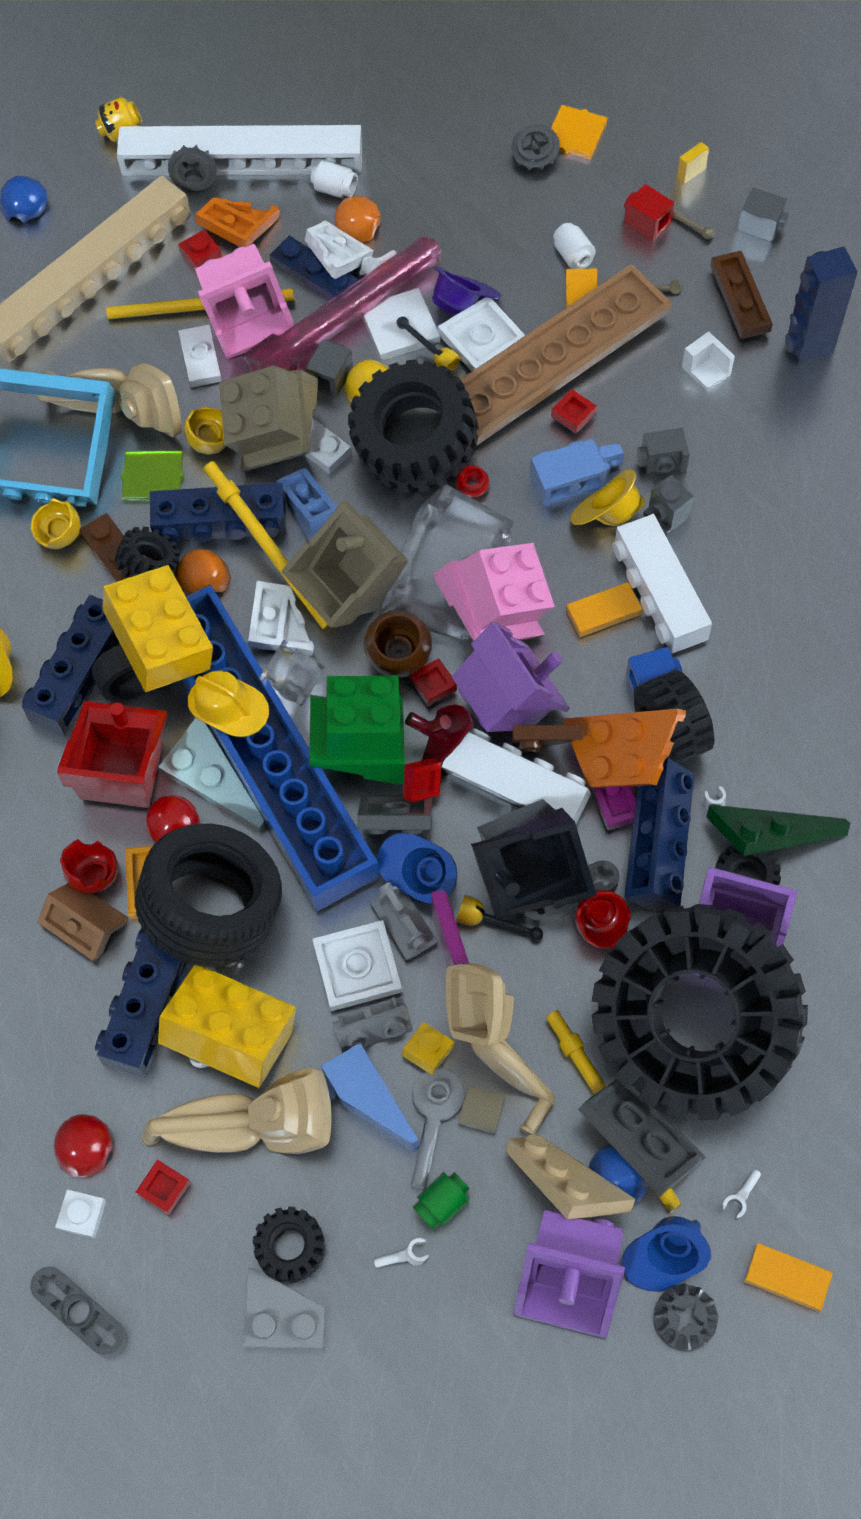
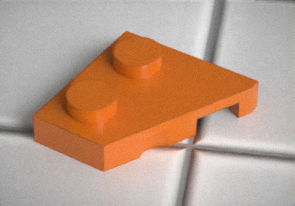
[195,197,280,247]

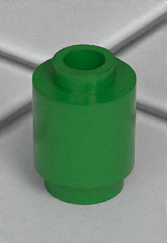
[412,1171,470,1230]

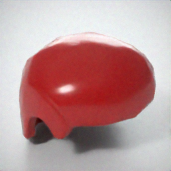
[145,794,200,843]
[60,839,119,893]
[575,889,631,948]
[53,1114,112,1178]

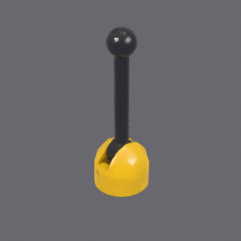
[396,316,461,372]
[456,894,543,941]

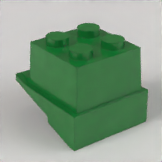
[309,675,405,784]

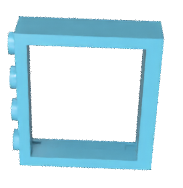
[0,368,116,508]

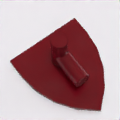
[405,704,474,762]

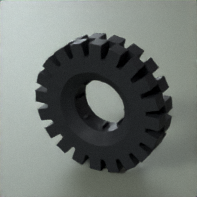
[591,904,808,1121]

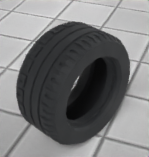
[134,823,282,967]

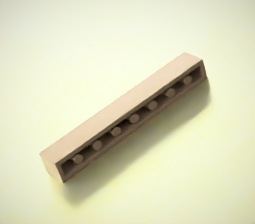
[0,175,191,363]

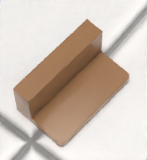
[37,883,128,961]

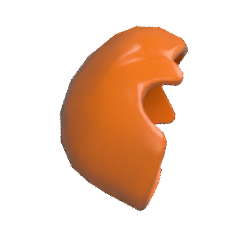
[334,195,381,243]
[175,549,230,596]

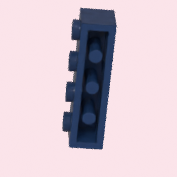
[785,246,858,363]
[150,483,287,543]
[22,594,120,736]
[624,758,695,912]
[95,928,188,1078]

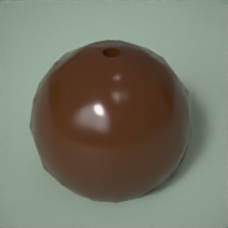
[364,610,432,678]

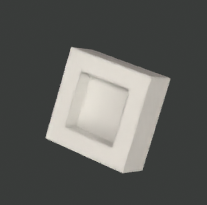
[55,1190,106,1239]

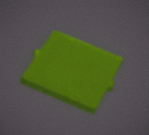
[120,451,184,501]

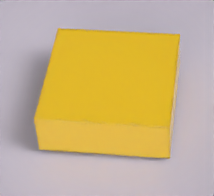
[677,142,709,184]

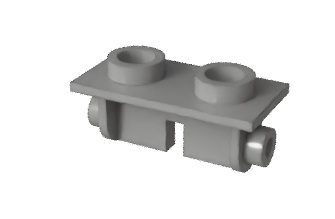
[369,882,438,961]
[332,997,413,1053]

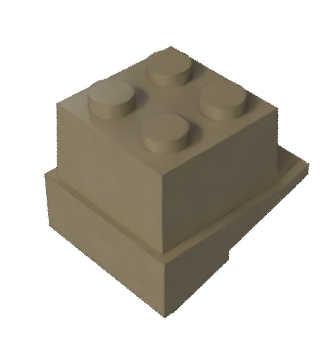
[219,365,318,472]
[282,501,409,628]

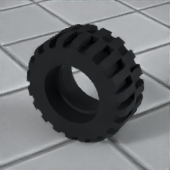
[348,359,479,492]

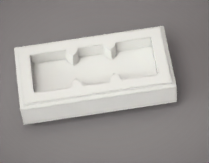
[178,324,222,388]

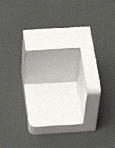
[681,331,735,391]

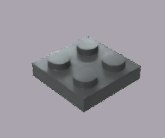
[357,795,432,834]

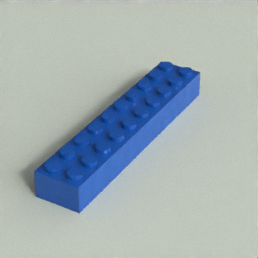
[182,585,380,911]

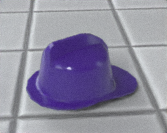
[432,266,502,314]

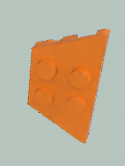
[563,709,686,788]

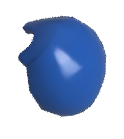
[0,176,47,223]
[588,1144,649,1203]

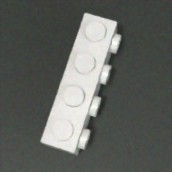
[612,514,712,654]
[441,728,591,824]

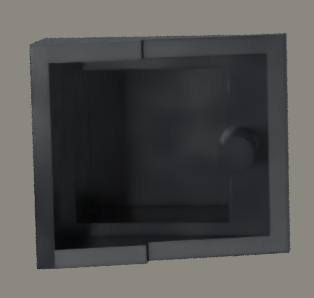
[471,799,597,919]

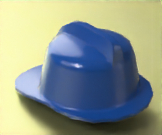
[377,833,458,904]
[622,1216,711,1291]

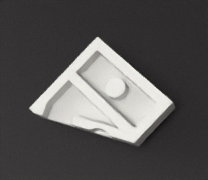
[247,581,314,657]

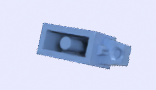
[530,438,624,507]

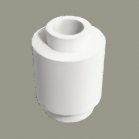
[310,160,358,199]
[553,223,596,269]

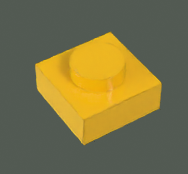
[401,1022,454,1075]

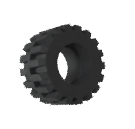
[634,669,715,765]

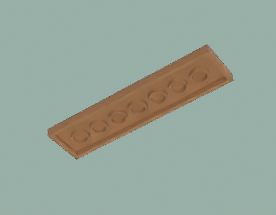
[461,264,673,445]

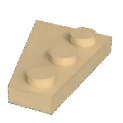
[506,1135,635,1220]

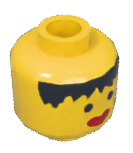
[95,97,142,143]

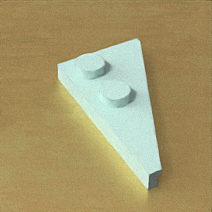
[159,718,265,833]

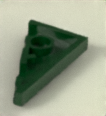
[706,805,851,856]

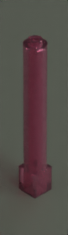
[243,236,441,372]

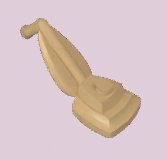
[36,363,182,437]
[445,963,555,1136]
[142,1068,331,1154]

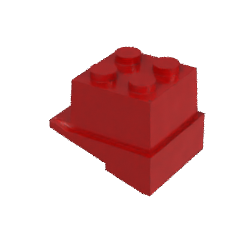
[57,701,168,808]

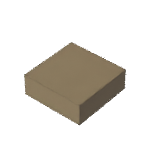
[458,1085,505,1134]

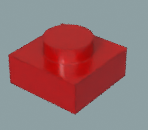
[179,229,222,270]
[551,389,597,434]
[410,658,457,706]
[403,758,442,802]
[135,1159,191,1215]

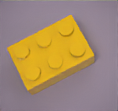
[103,565,213,693]
[158,965,296,1088]

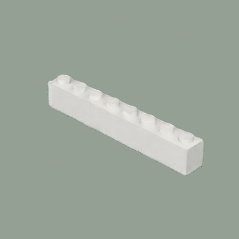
[117,125,362,176]

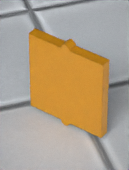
[551,105,608,160]

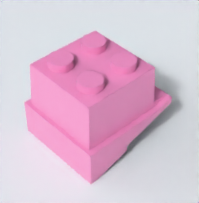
[195,244,296,360]
[433,543,555,641]

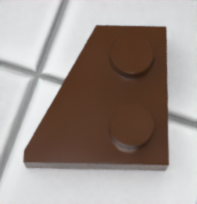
[512,725,583,753]

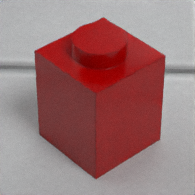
[624,184,675,241]

